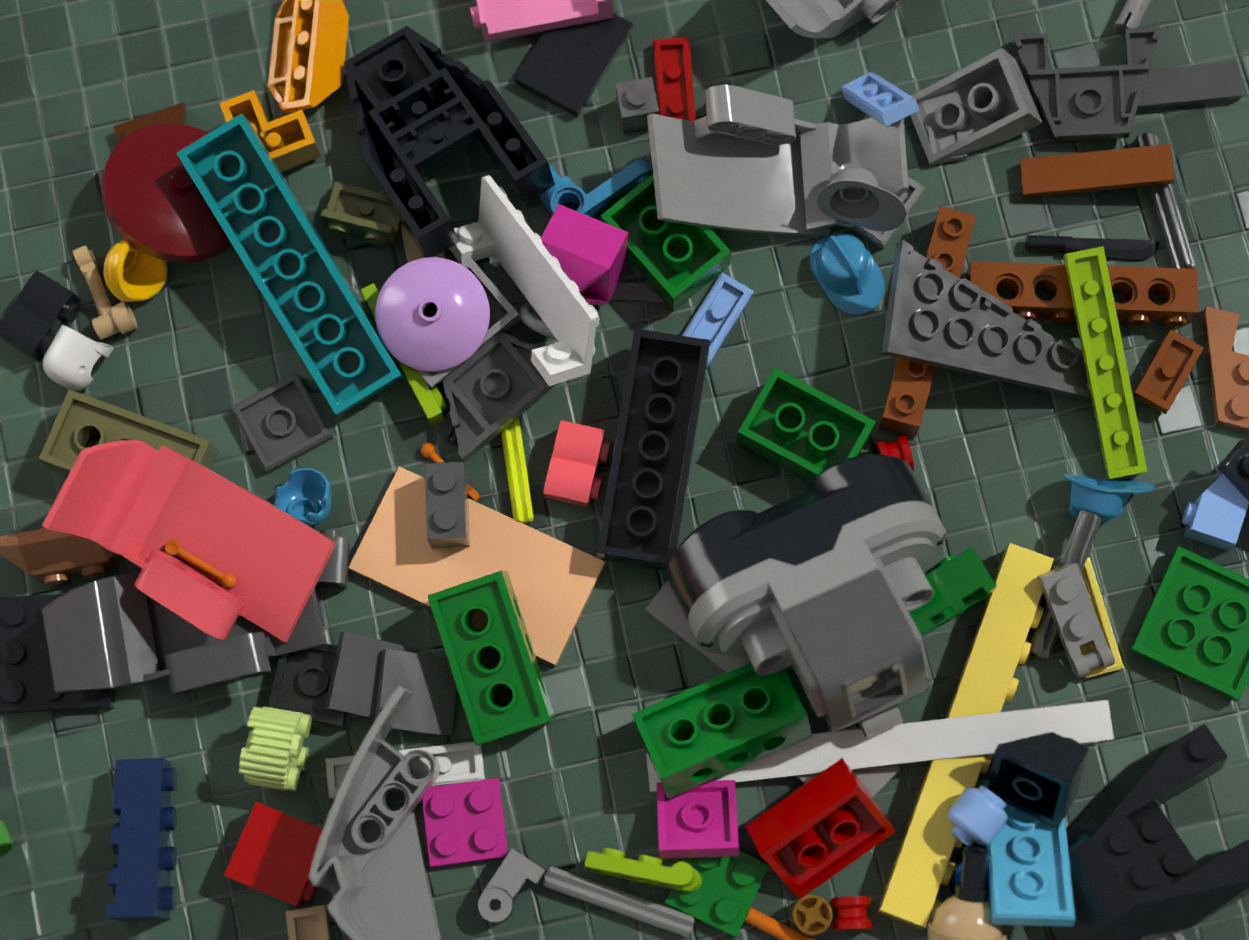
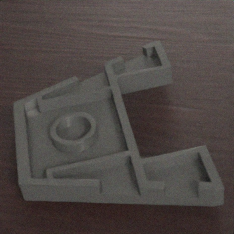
[1014,27,1160,142]

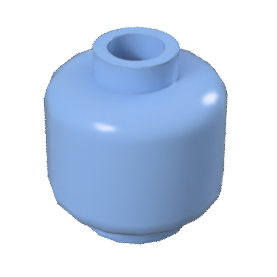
[947,785,1007,847]

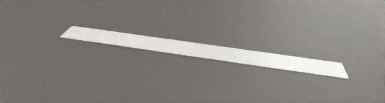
[646,700,1114,792]

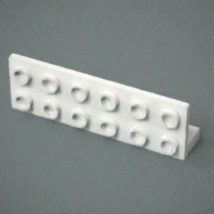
[449,175,599,386]

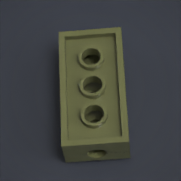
[39,389,218,476]

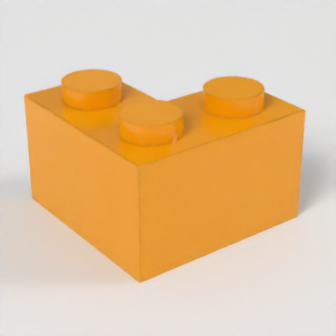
[219,90,321,172]

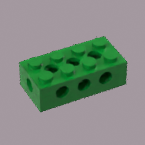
[427,570,556,746]
[632,663,812,799]

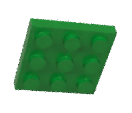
[1129,546,1249,702]

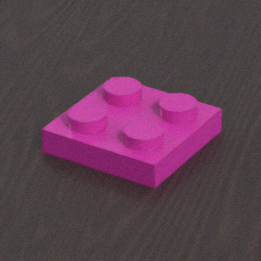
[422,778,509,868]
[657,780,739,859]

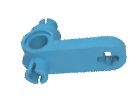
[539,158,653,219]

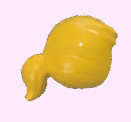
[103,239,168,302]

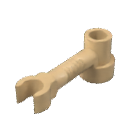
[73,245,138,340]

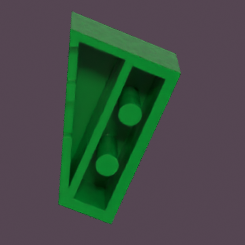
[909,546,997,637]

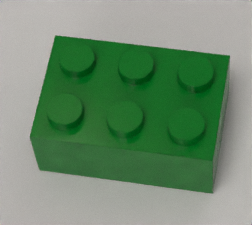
[600,174,731,311]
[736,367,876,482]

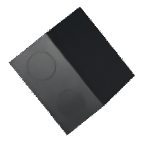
[987,732,1089,828]

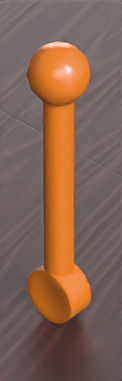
[420,443,481,502]
[164,540,237,589]

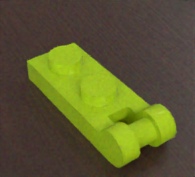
[585,847,702,892]

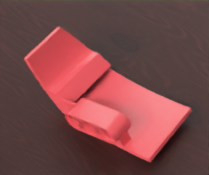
[42,440,337,642]

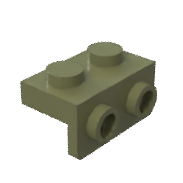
[320,182,402,246]

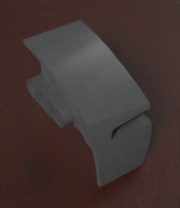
[42,570,326,696]

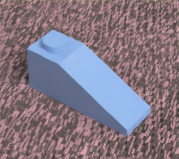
[1181,474,1249,551]

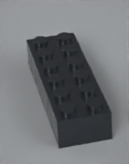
[597,329,710,571]

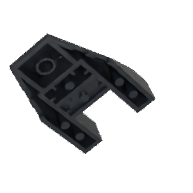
[344,26,555,258]
[1048,724,1249,940]

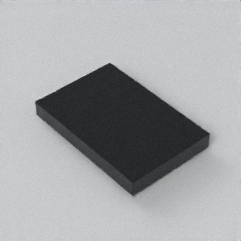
[514,13,633,117]

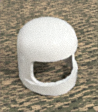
[43,325,114,391]

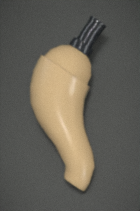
[928,847,1007,940]

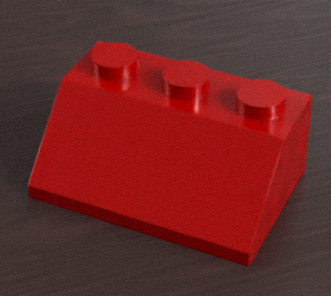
[746,758,896,899]

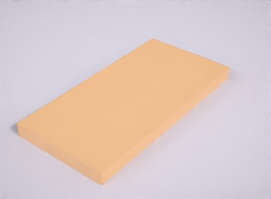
[348,466,605,667]

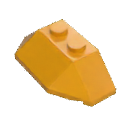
[268,0,349,113]

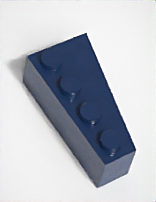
[106,758,177,921]

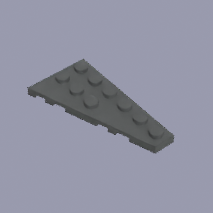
[882,240,1091,400]

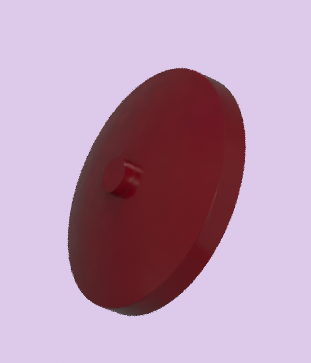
[101,123,232,263]

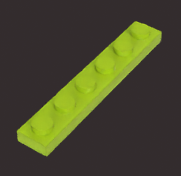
[1063,246,1147,479]

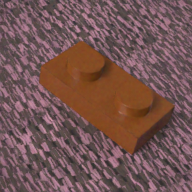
[1133,329,1204,415]

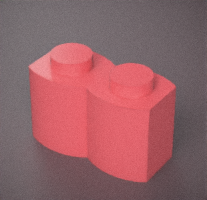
[543,420,611,508]

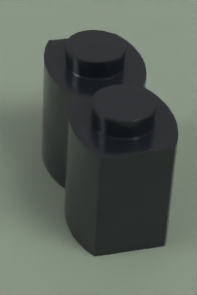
[0,271,80,362]

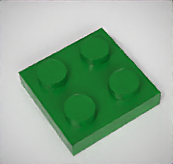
[665,850,769,938]

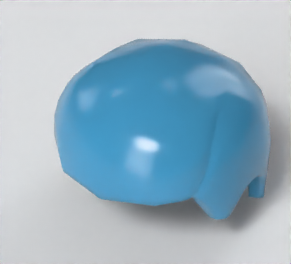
[274,468,332,527]

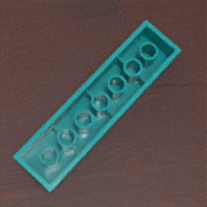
[177,113,405,416]

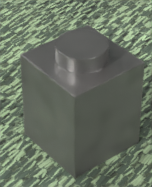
[616,77,659,134]

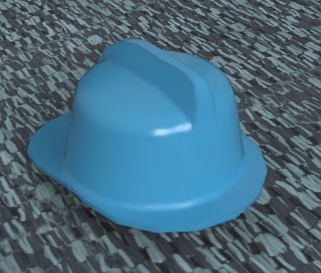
[810,233,885,315]
[1063,474,1155,523]

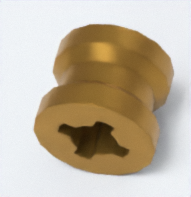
[791,895,833,936]

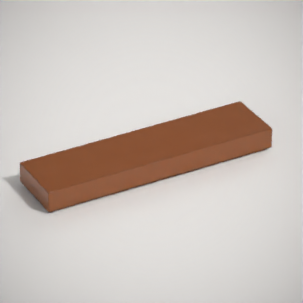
[1020,144,1174,198]

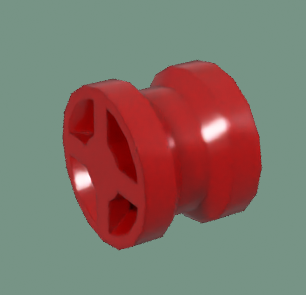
[874,435,914,472]
[831,896,872,931]

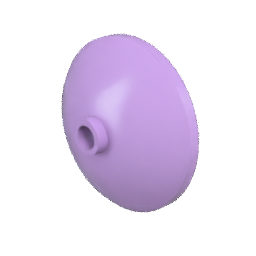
[375,257,490,372]

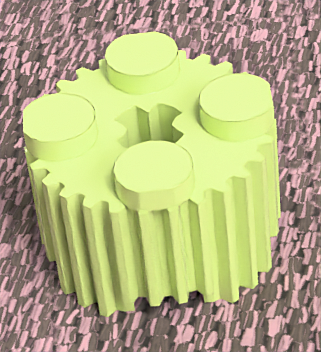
[239,706,312,792]

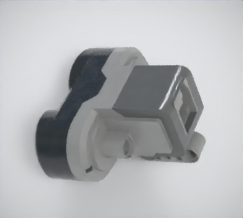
[667,454,946,739]

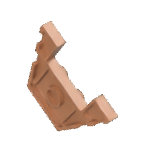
[1202,306,1249,433]

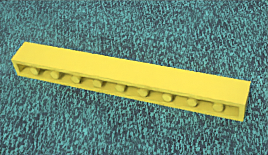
[877,543,1054,929]

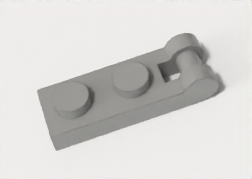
[1037,562,1115,679]

